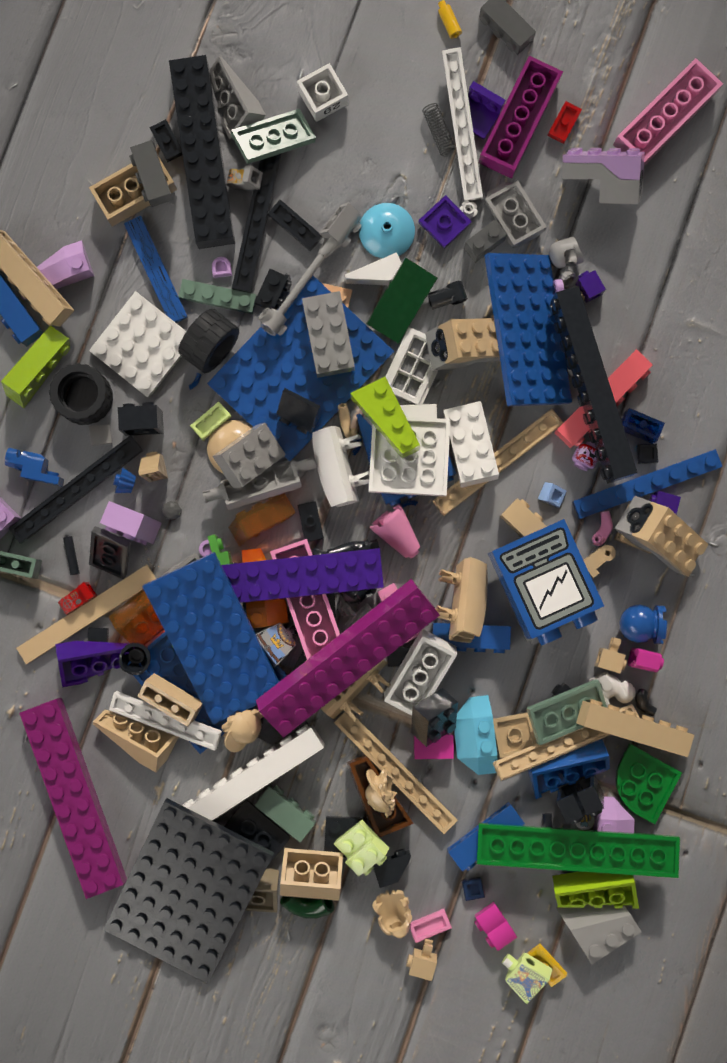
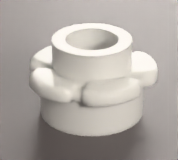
[459,201,478,219]

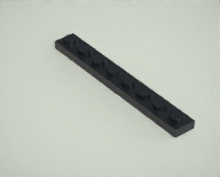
[232,153,282,293]
[8,435,143,544]

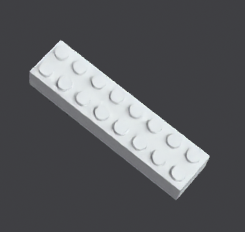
[182,724,325,821]

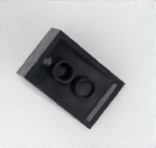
[276,388,322,435]

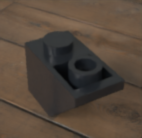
[373,849,411,888]

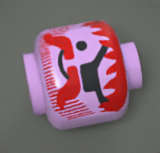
[572,441,597,471]

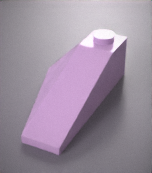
[19,240,94,301]

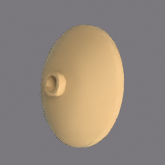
[207,420,253,474]

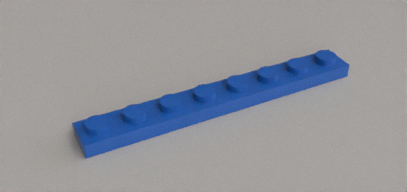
[573,449,723,519]

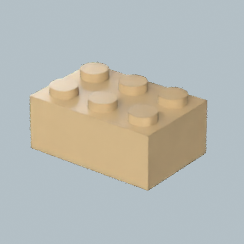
[280,848,343,901]

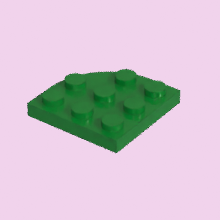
[616,744,682,824]

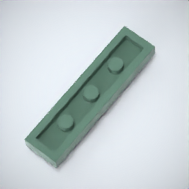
[178,279,257,314]

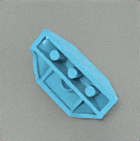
[454,695,497,775]

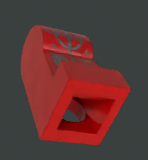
[58,582,98,615]

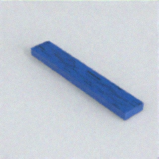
[124,216,188,323]

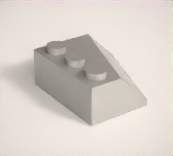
[556,905,641,964]

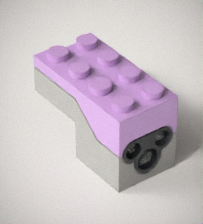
[562,148,645,204]

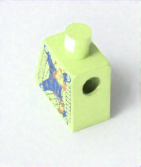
[502,953,553,1004]

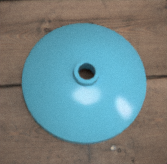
[359,203,415,258]

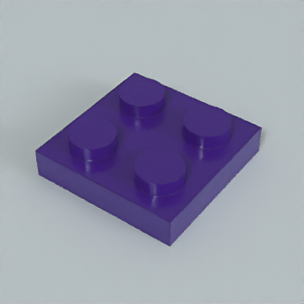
[418,195,472,249]

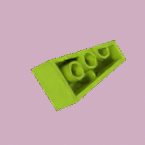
[1,326,70,408]
[350,376,420,459]
[552,871,639,909]

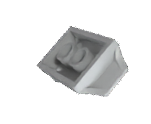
[485,180,547,248]

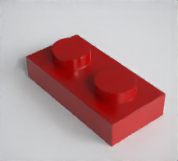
[547,101,582,144]

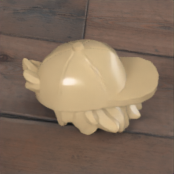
[222,709,264,752]
[365,769,397,817]

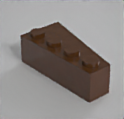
[347,755,414,838]

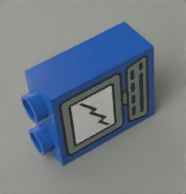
[488,519,604,645]

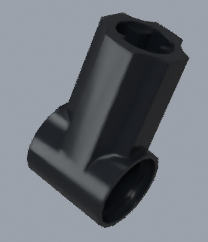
[427,281,468,310]

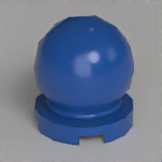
[619,604,667,644]

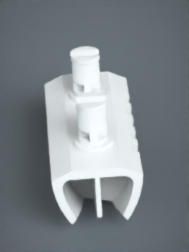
[312,426,370,507]

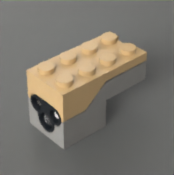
[425,318,500,370]
[615,496,709,577]

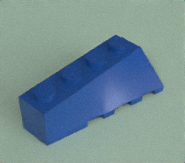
[528,739,610,799]

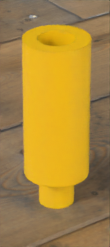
[438,0,462,39]

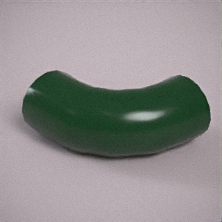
[280,896,335,919]

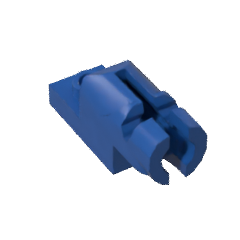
[5,448,64,486]

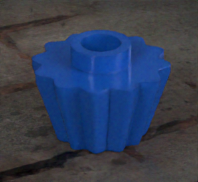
[113,468,136,493]

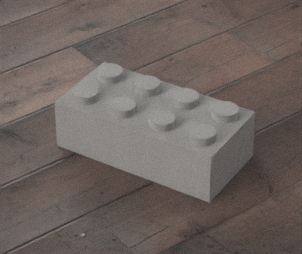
[302,291,355,378]

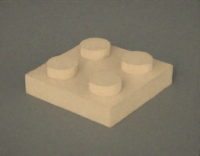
[493,712,537,758]

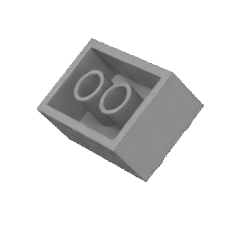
[212,423,286,489]

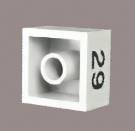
[297,63,348,122]

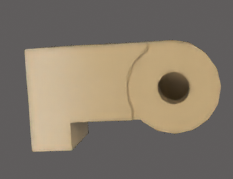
[584,545,616,578]

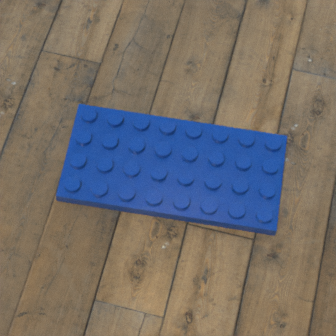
[484,253,572,406]
[142,552,279,724]

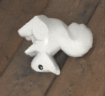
[589,672,636,707]

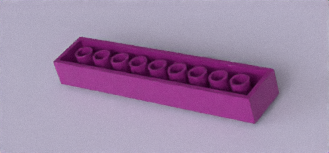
[256,579,440,737]
[19,697,127,899]

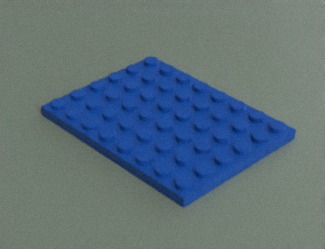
[207,275,394,461]

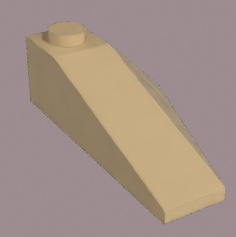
[93,710,179,772]

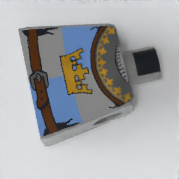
[256,623,298,669]

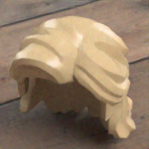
[372,890,412,938]

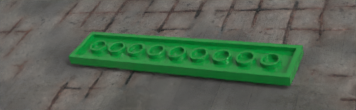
[477,823,680,878]

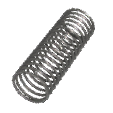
[422,103,456,156]

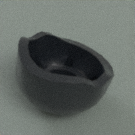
[119,642,151,675]

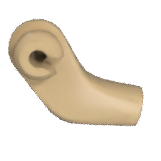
[338,403,358,438]

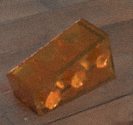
[228,493,296,547]

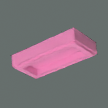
[410,909,452,943]

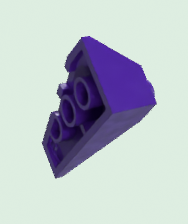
[55,641,130,688]

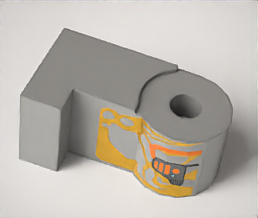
[226,165,263,190]

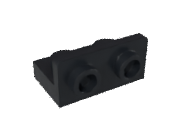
[254,269,292,310]

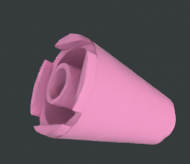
[370,504,420,559]

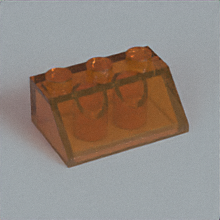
[109,589,164,645]

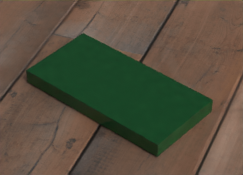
[366,257,438,344]

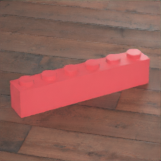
[554,349,653,448]

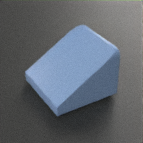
[538,482,567,508]

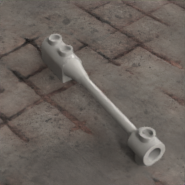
[258,203,361,336]

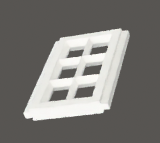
[386,327,438,405]

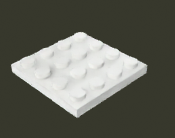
[89,291,186,398]
[369,417,450,497]

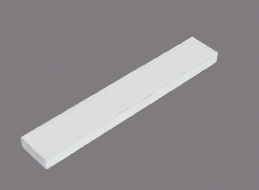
[109,691,222,751]

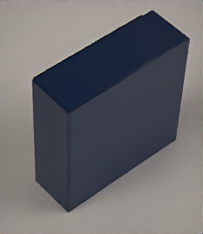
[461,877,485,901]

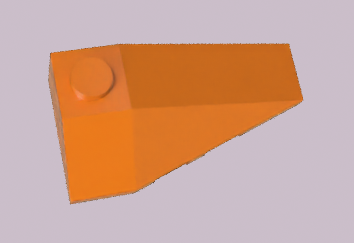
[242,548,289,628]

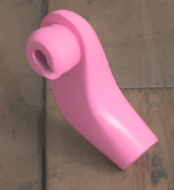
[592,511,613,546]

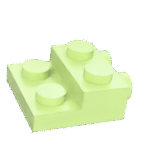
[334,820,389,877]

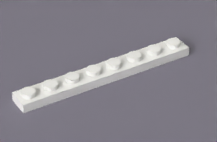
[442,47,483,201]

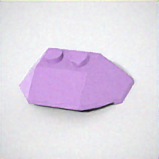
[593,796,635,833]

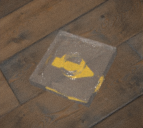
[141,528,188,570]

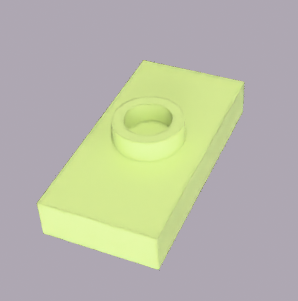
[190,401,232,441]

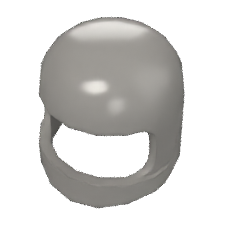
[549,237,584,268]

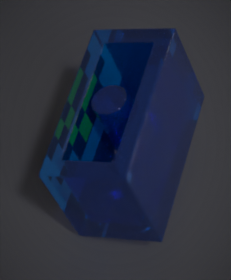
[621,408,665,444]

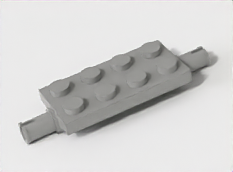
[202,456,316,510]

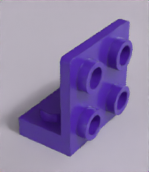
[468,81,506,139]

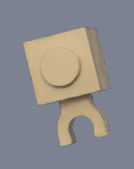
[595,637,627,674]
[406,938,437,981]

